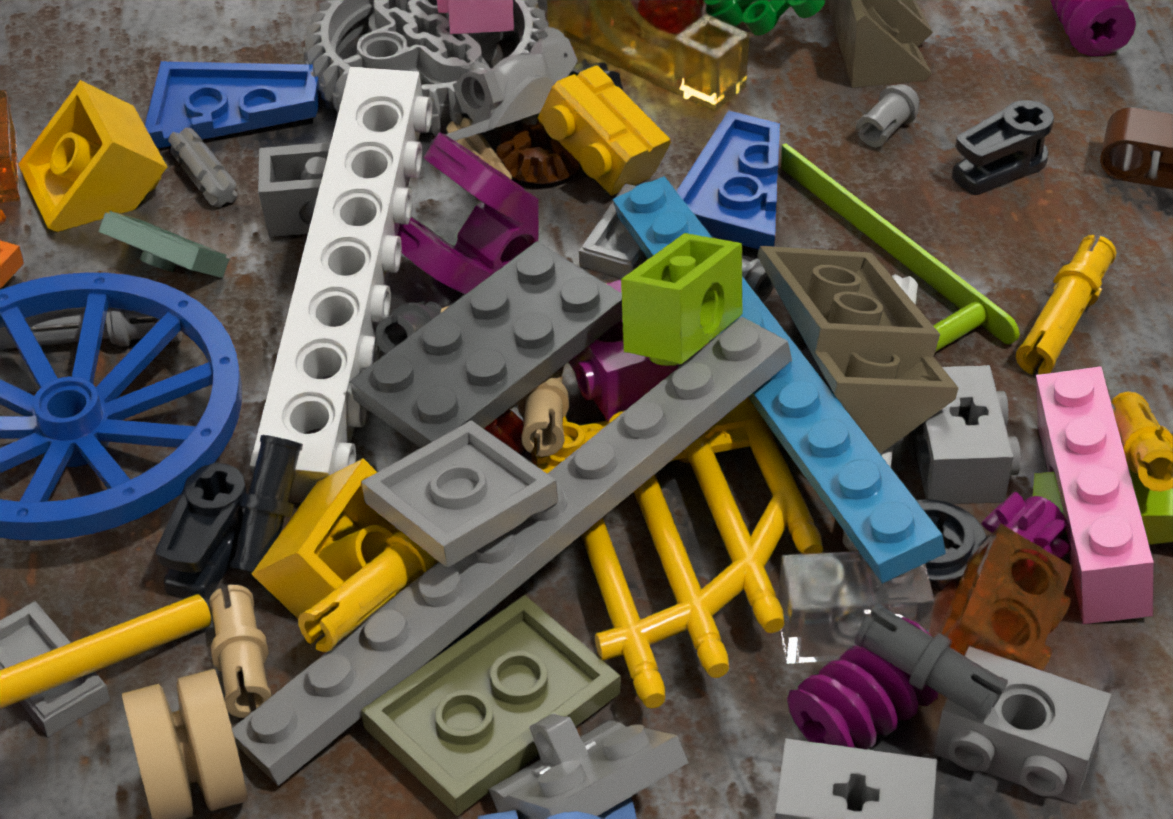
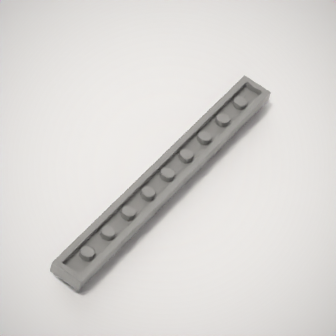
[232,317,792,786]

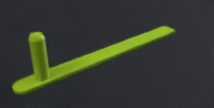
[781,143,1020,352]

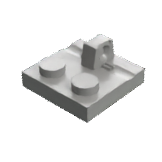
[361,420,559,568]
[488,713,688,819]

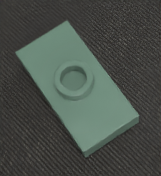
[98,211,230,278]

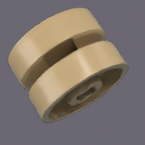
[121,669,248,819]

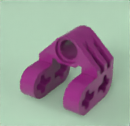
[397,132,539,294]

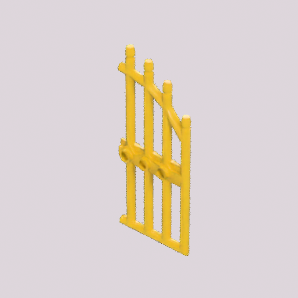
[531,283,823,708]

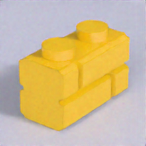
[538,65,671,196]

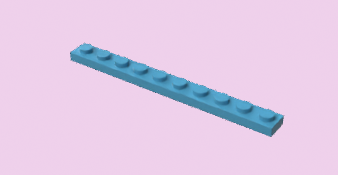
[612,176,946,584]

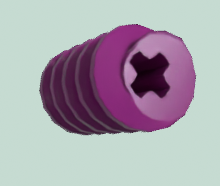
[1050,0,1136,56]
[787,617,938,750]

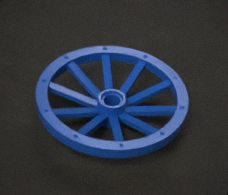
[0,273,242,541]

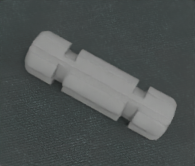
[168,127,238,208]

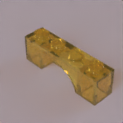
[547,0,750,112]

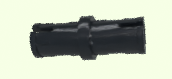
[230,435,303,572]

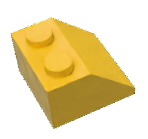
[18,80,167,232]
[252,458,439,636]

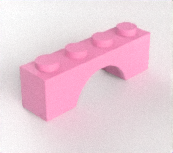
[1036,367,1154,624]

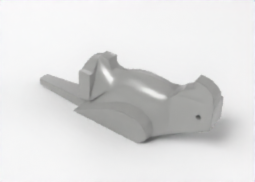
[430,27,578,144]

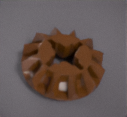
[496,119,581,184]

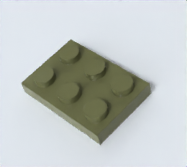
[361,595,621,816]

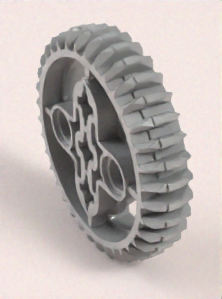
[303,0,549,138]

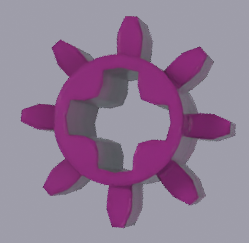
[982,492,1071,580]

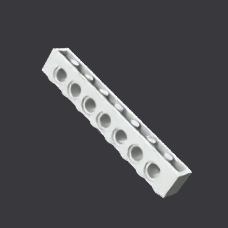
[250,67,432,503]

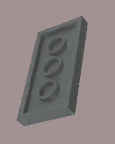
[349,241,623,448]

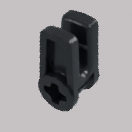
[952,100,1054,195]
[156,463,247,601]

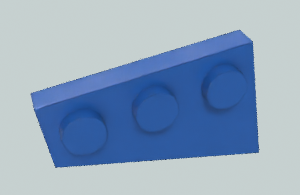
[145,61,320,148]
[677,110,780,250]

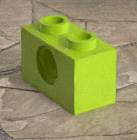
[621,233,743,366]

